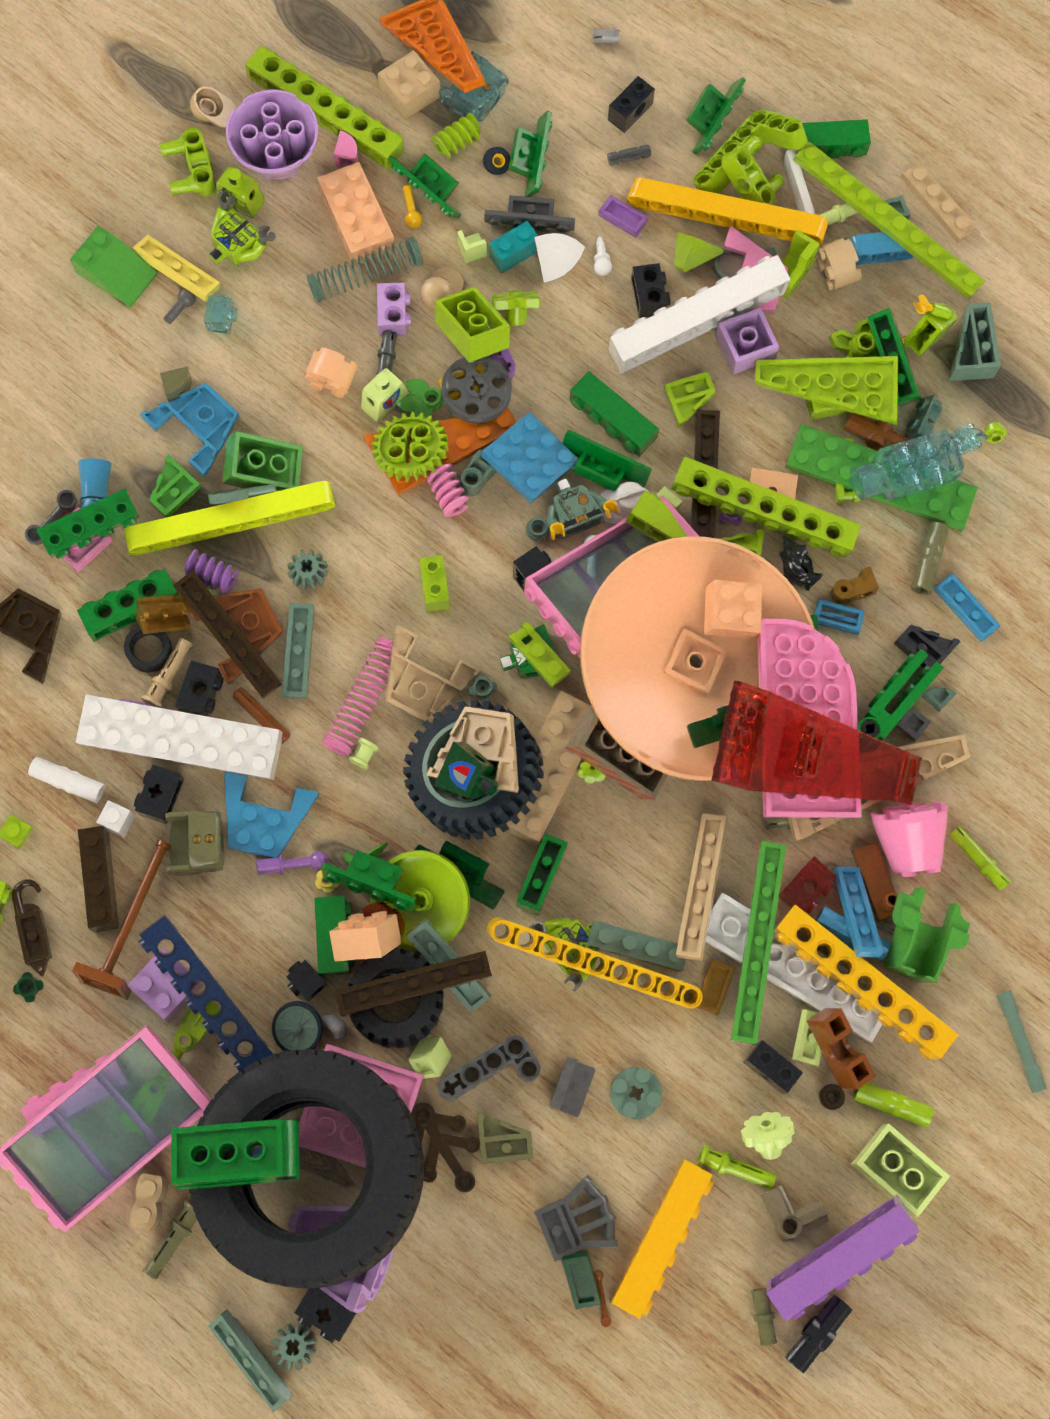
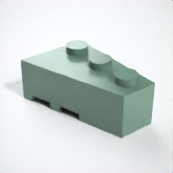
[948,303,1001,381]

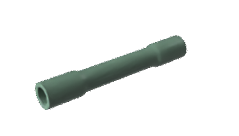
[997,990,1047,1093]

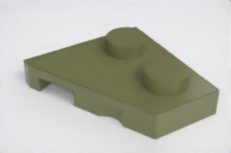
[477,1113,534,1164]

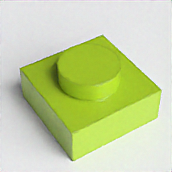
[0,814,33,849]

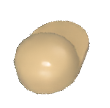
[190,86,237,129]
[421,267,464,311]

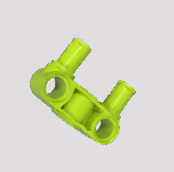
[159,127,216,196]
[721,136,785,205]

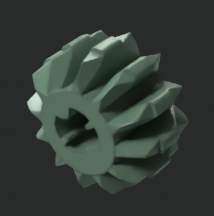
[287,549,328,591]
[271,1323,317,1370]

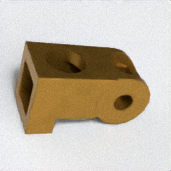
[831,566,879,605]

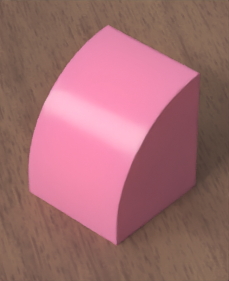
[334,131,359,168]

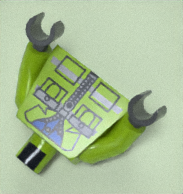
[208,191,276,265]
[529,918,598,991]

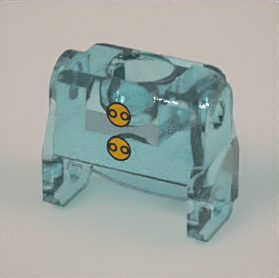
[439,51,509,122]

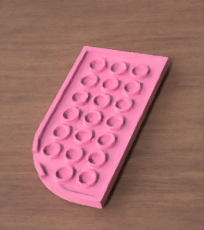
[757,618,862,818]

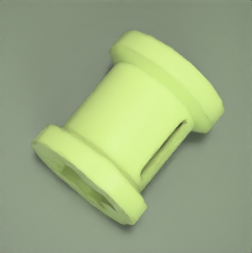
[348,738,379,770]

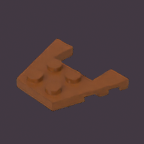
[189,588,283,685]

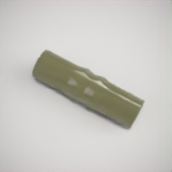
[911,522,949,595]

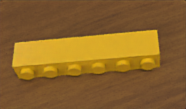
[610,1159,714,1319]

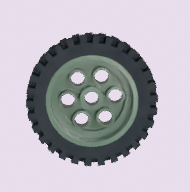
[403,700,544,840]

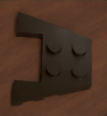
[0,588,62,684]

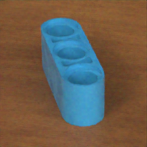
[849,232,914,265]

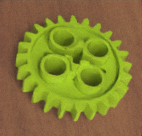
[371,412,449,482]

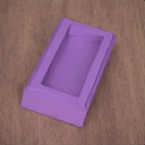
[598,195,649,238]

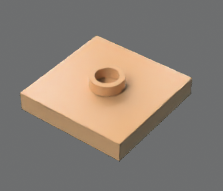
[746,467,798,521]

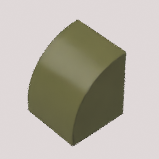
[160,366,192,402]

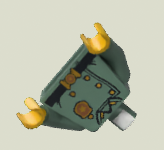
[546,479,620,540]

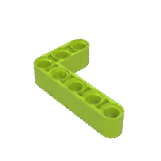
[693,110,808,194]

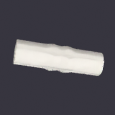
[28,756,105,803]

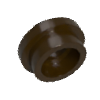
[819,1084,845,1110]

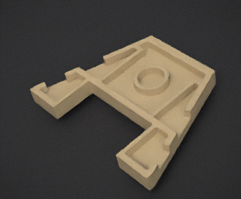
[385,625,481,722]
[427,706,519,793]

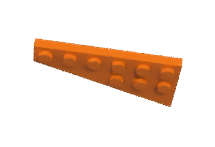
[379,0,486,93]
[363,408,517,495]

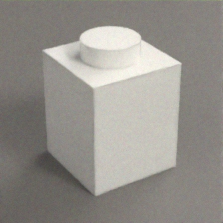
[96,800,136,838]

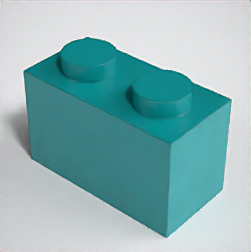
[489,221,538,274]

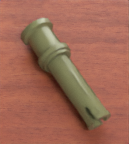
[143,1200,197,1280]

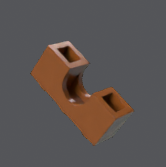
[807,1008,876,1090]

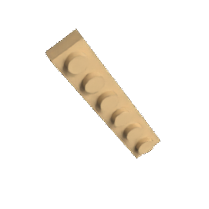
[676,813,728,961]

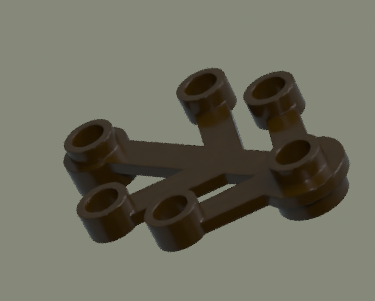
[411,1102,480,1193]

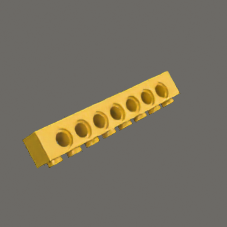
[774,905,959,1061]

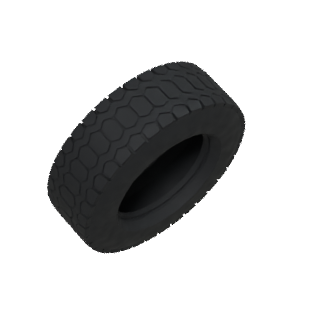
[189,1049,424,1288]

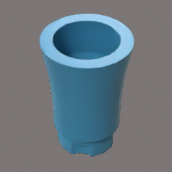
[78,458,112,508]

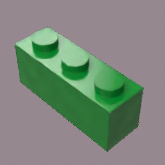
[800,119,871,159]
[516,833,568,916]
[314,895,355,976]

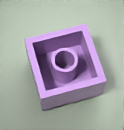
[715,308,779,375]
[127,947,204,1022]

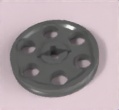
[442,357,512,423]

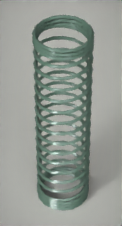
[307,236,423,303]

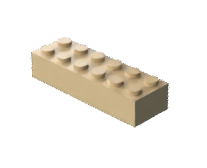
[498,691,589,847]

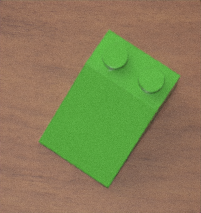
[70,226,158,308]
[222,431,303,491]

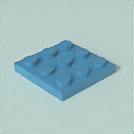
[481,412,578,504]

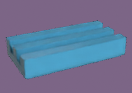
[814,599,865,635]

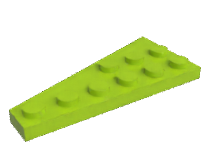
[755,356,898,425]

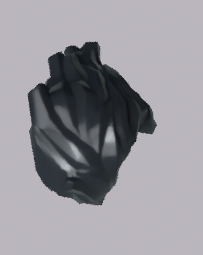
[779,535,823,591]

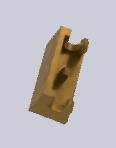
[135,594,191,634]

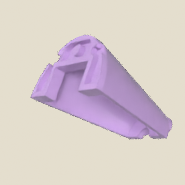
[288,1206,394,1313]

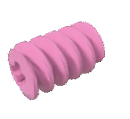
[427,463,469,518]

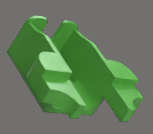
[884,887,970,983]

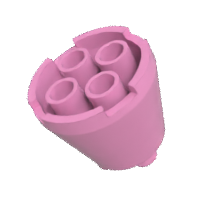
[871,801,948,877]

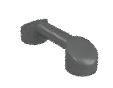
[25,490,77,545]

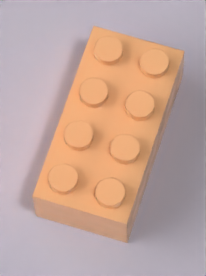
[317,162,395,266]

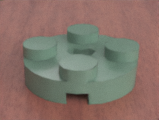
[610,1067,662,1120]

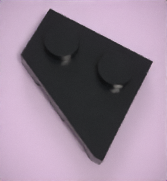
[894,625,961,669]

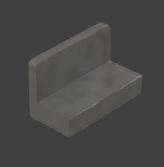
[550,1056,595,1117]

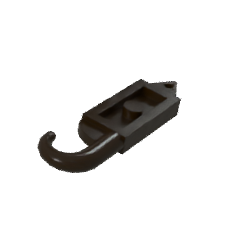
[12,879,52,977]

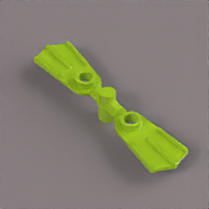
[118,1001,220,1134]

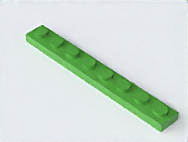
[730,841,786,1045]

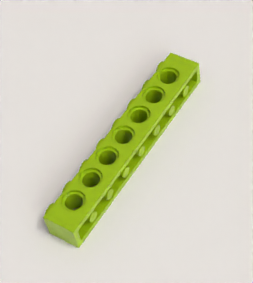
[245,45,404,170]
[671,456,861,557]

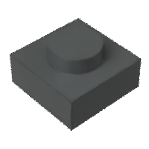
[896,707,931,742]

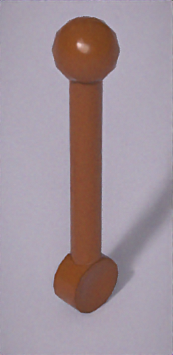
[594,1270,611,1327]

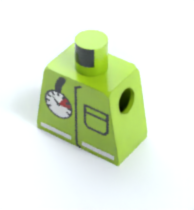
[216,166,265,219]

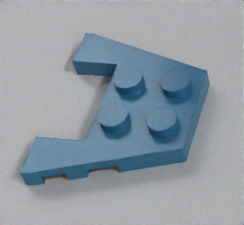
[140,383,240,477]
[224,771,319,858]

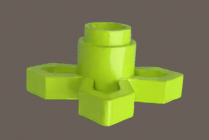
[491,290,540,326]
[828,318,880,358]

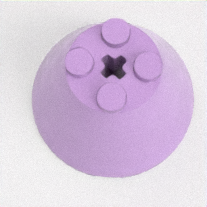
[226,90,319,180]

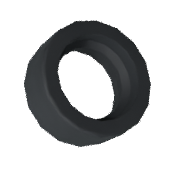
[123,626,173,673]

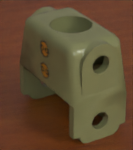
[165,811,224,876]

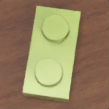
[792,1010,822,1066]

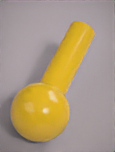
[403,185,423,228]

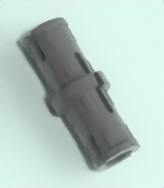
[376,330,397,375]

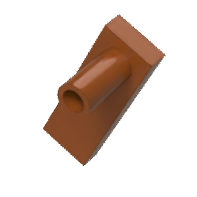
[852,843,898,922]

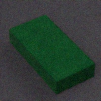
[562,1251,602,1310]

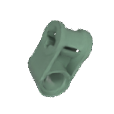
[461,449,496,496]

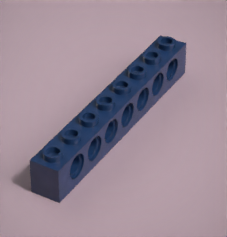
[138,914,273,1071]

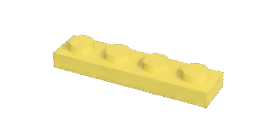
[133,234,220,302]

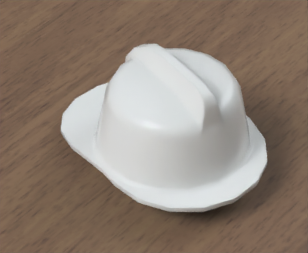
[601,482,649,524]

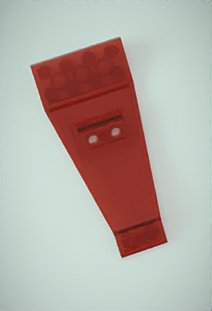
[711,681,922,805]

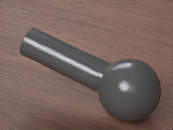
[164,289,196,324]

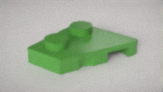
[149,454,201,518]

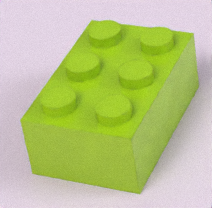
[435,286,510,363]

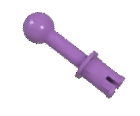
[256,851,329,875]

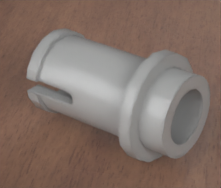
[593,27,620,46]

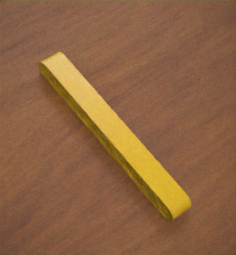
[627,177,828,245]
[487,917,703,1009]

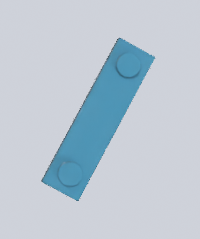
[833,866,883,957]

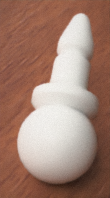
[594,236,612,276]

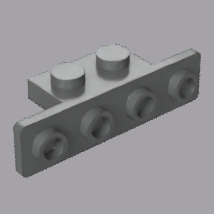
[484,195,575,233]

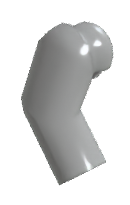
[320,1014,347,1040]

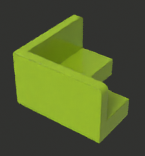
[781,230,820,300]

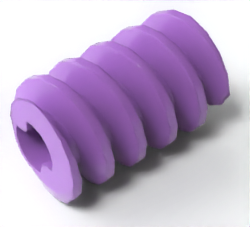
[185,549,239,595]

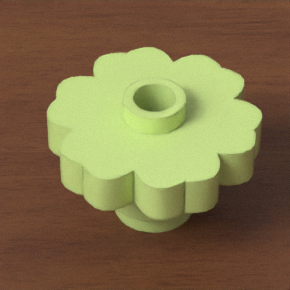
[741,1112,795,1160]

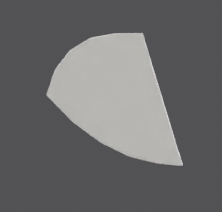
[534,233,585,283]

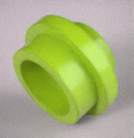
[983,422,1007,443]

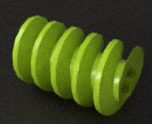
[431,113,480,160]

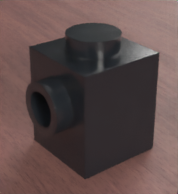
[286,960,327,1002]

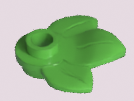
[397,379,443,419]

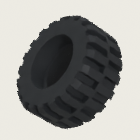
[347,948,444,1048]

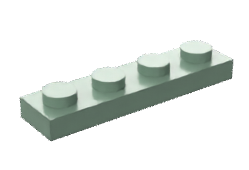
[282,603,315,699]
[406,918,491,1013]
[587,921,686,972]
[208,1309,293,1412]

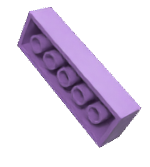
[766,1195,919,1321]

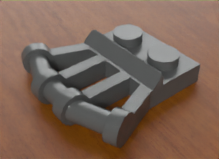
[534,1175,618,1262]

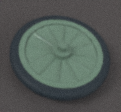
[272,1001,323,1052]

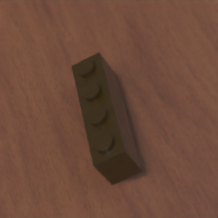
[78,826,119,933]

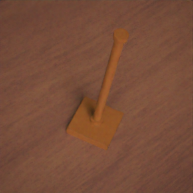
[72,840,171,1000]

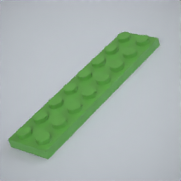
[785,424,978,532]

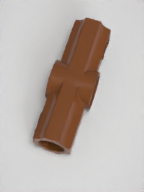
[843,413,916,461]

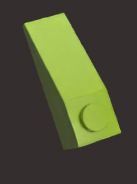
[626,491,688,542]

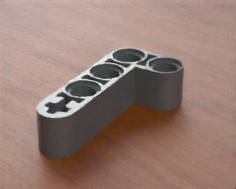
[438,1035,541,1101]

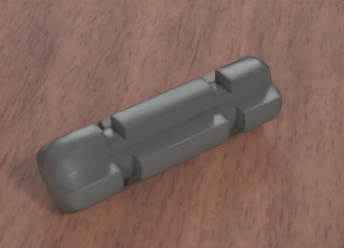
[607,145,651,165]

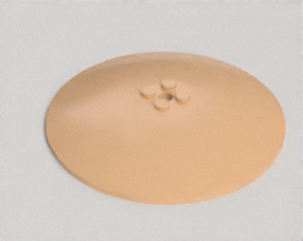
[580,536,814,781]

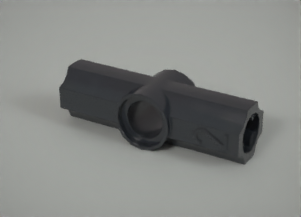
[785,1294,852,1374]

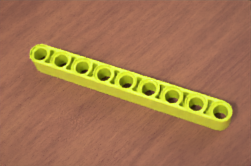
[124,481,336,555]

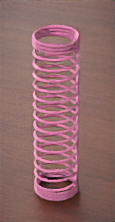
[322,637,393,757]

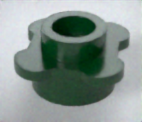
[13,972,44,1003]

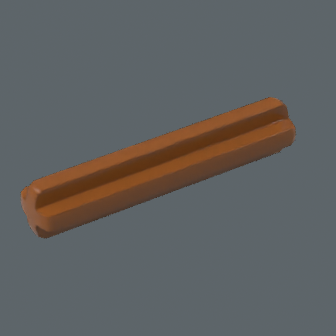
[232,687,291,744]

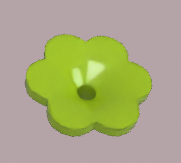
[577,760,605,784]

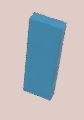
[933,573,1000,642]

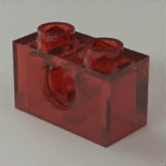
[779,856,837,914]

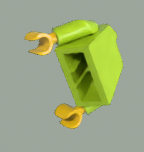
[902,295,958,357]

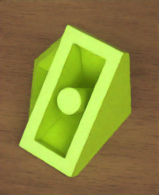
[674,232,724,273]

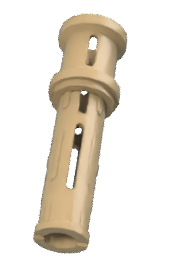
[141,638,193,708]

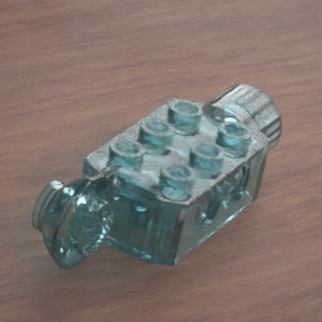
[850,424,988,501]

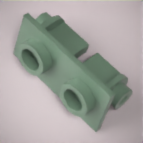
[905,394,942,444]

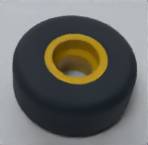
[483,147,510,175]

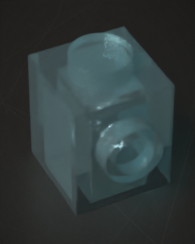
[204,295,237,334]

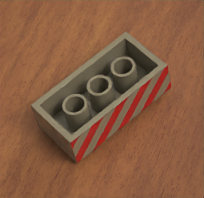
[565,705,668,800]

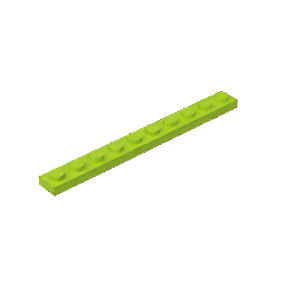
[793,142,985,300]

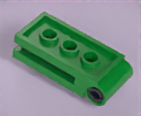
[857,649,944,752]
[171,1119,300,1190]

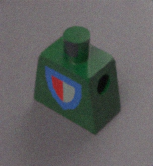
[434,742,499,798]

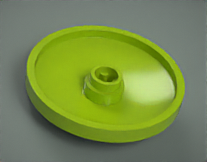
[370,850,470,952]

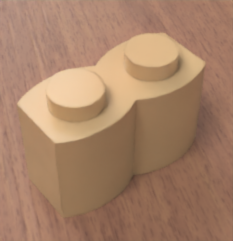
[130,1173,168,1230]

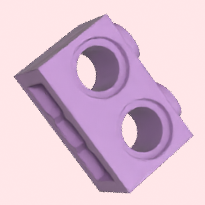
[377,283,411,336]

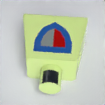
[361,368,408,423]

